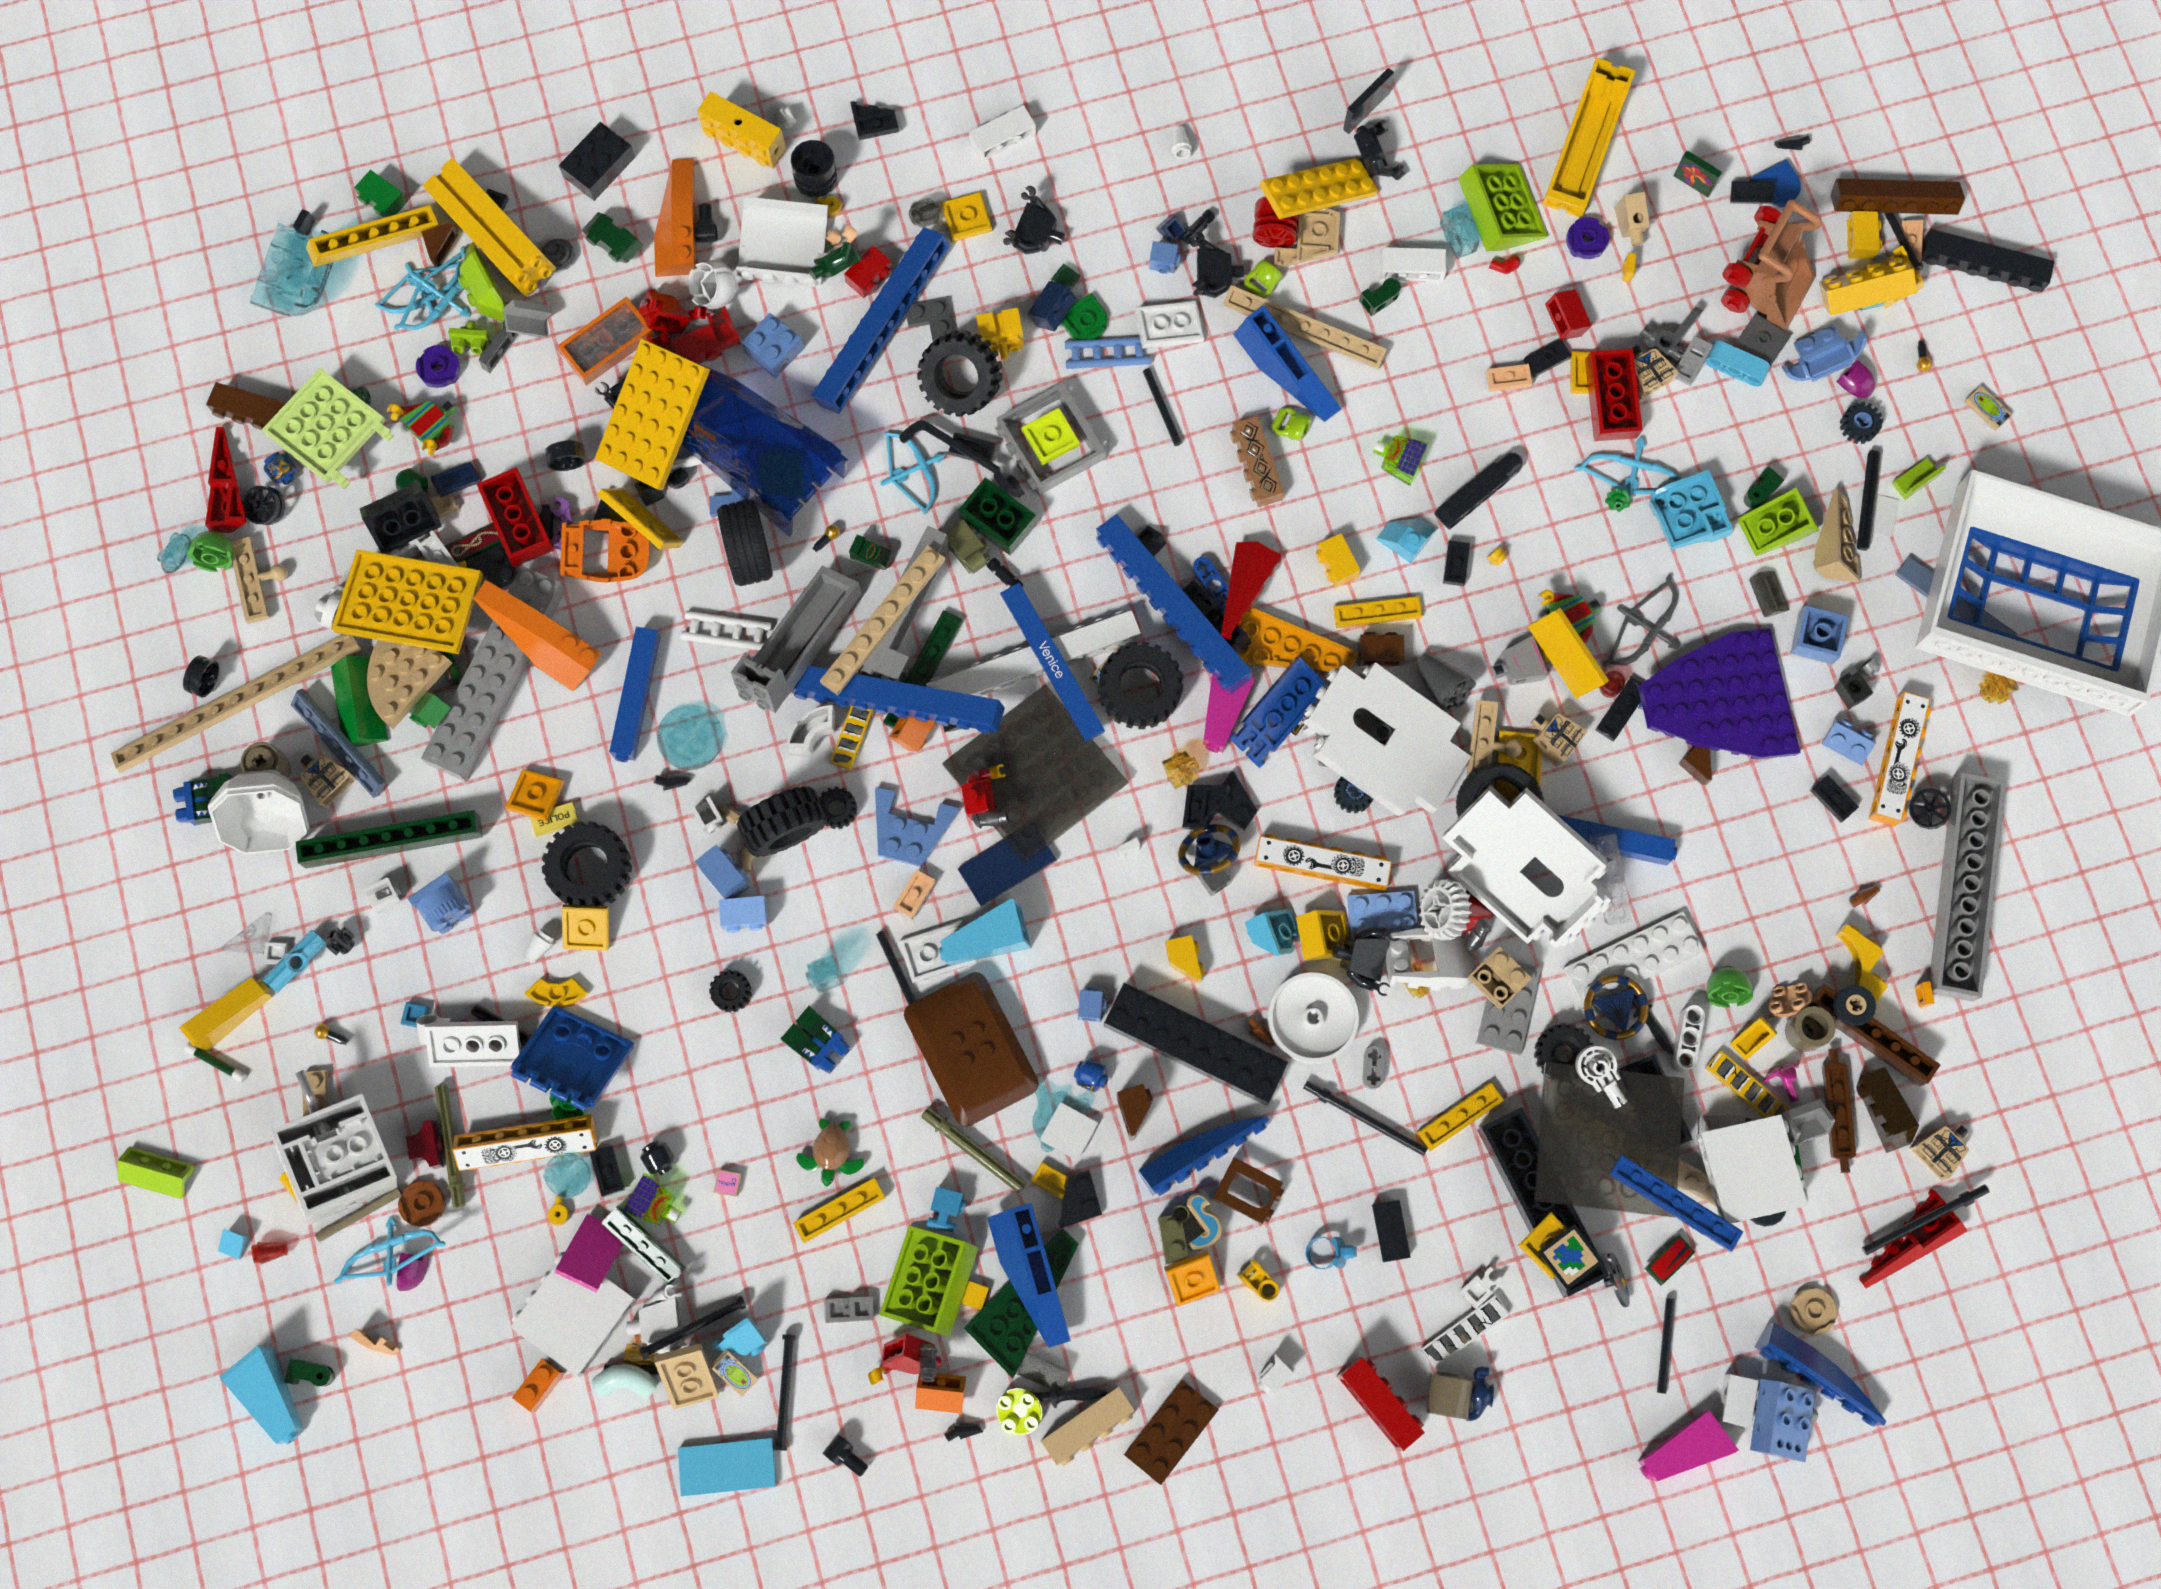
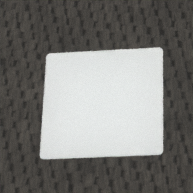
[1852,490,1899,537]
[1040,1103,1098,1160]

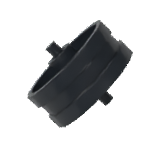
[545,440,586,471]
[242,486,285,525]
[183,655,219,698]
[1909,788,1951,830]

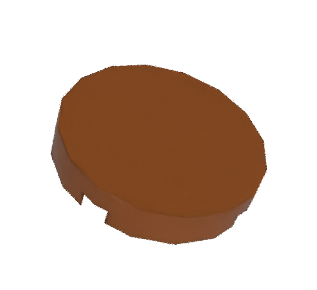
[398,1180,446,1227]

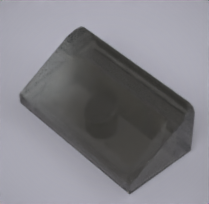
[1749,571,1790,617]
[1017,1352,1069,1390]

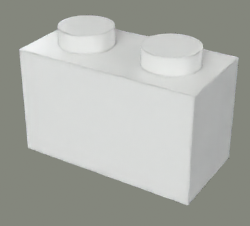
[1717,1374,1759,1428]

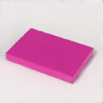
[554,1213,624,1293]

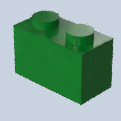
[354,169,407,217]
[409,692,451,729]

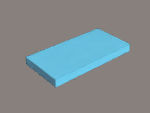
[678,1438,776,1496]

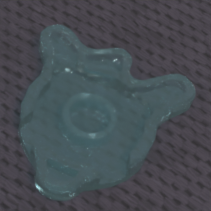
[1033,1085,1090,1152]

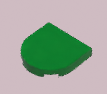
[1061,293,1107,340]

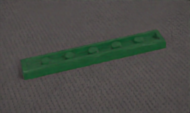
[883,610,963,729]

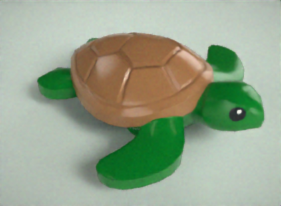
[796,1118,864,1187]

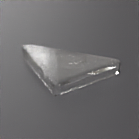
[222,912,272,954]

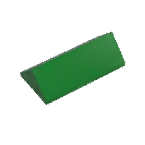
[331,655,388,747]

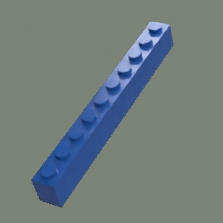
[812,227,950,414]
[1096,514,1252,694]
[791,666,1005,734]

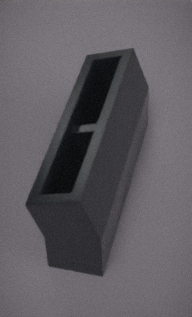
[1372,1200,1411,1263]

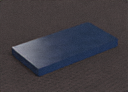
[957,823,1057,907]

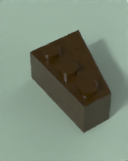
[1856,1067,1919,1153]

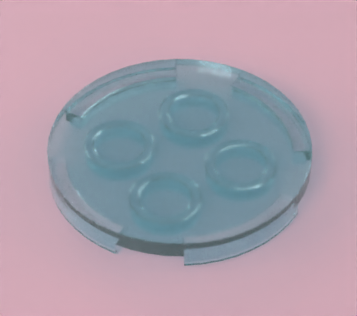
[657,705,724,770]

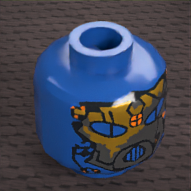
[263,452,297,485]
[1074,1059,1109,1092]

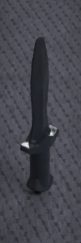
[1627,988,1673,1055]
[1030,1384,1107,1408]

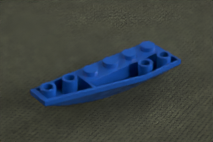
[1233,304,1342,422]
[1138,1116,1269,1196]
[987,1203,1071,1348]
[1754,1322,1886,1427]

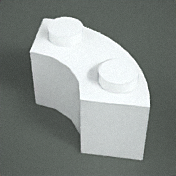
[787,705,835,755]

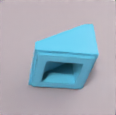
[218,1229,249,1260]

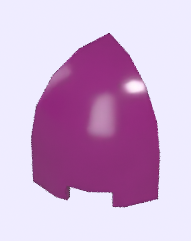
[1836,360,1875,398]
[397,1253,429,1291]

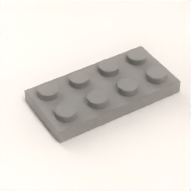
[1476,961,1541,1056]

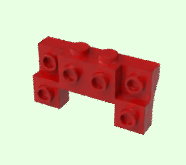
[646,306,741,364]

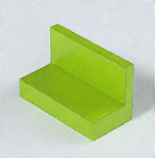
[1892,458,1947,500]

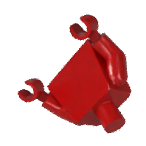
[638,289,707,334]

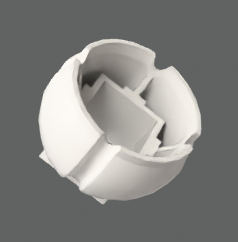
[688,260,740,309]

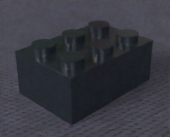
[558,122,635,201]
[359,481,442,554]

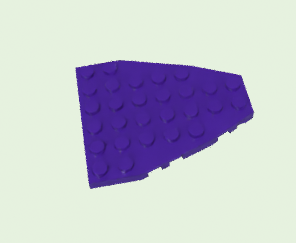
[1638,628,1801,760]

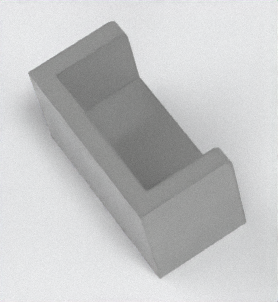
[1781,1099,1835,1146]

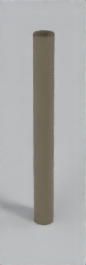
[315,1187,402,1242]

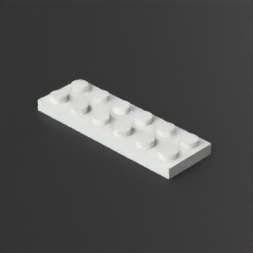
[1563,912,1704,1009]

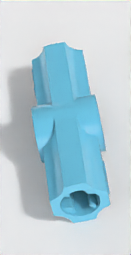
[262,930,326,993]

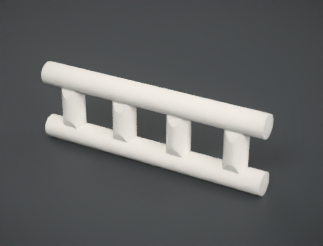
[681,611,772,650]

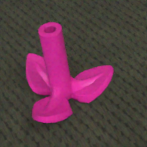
[1763,1063,1799,1102]

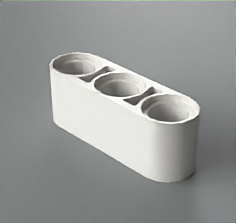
[1671,1005,1705,1072]

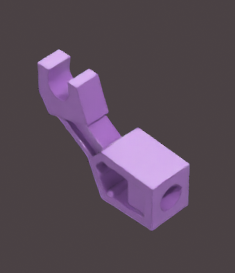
[550,496,573,551]

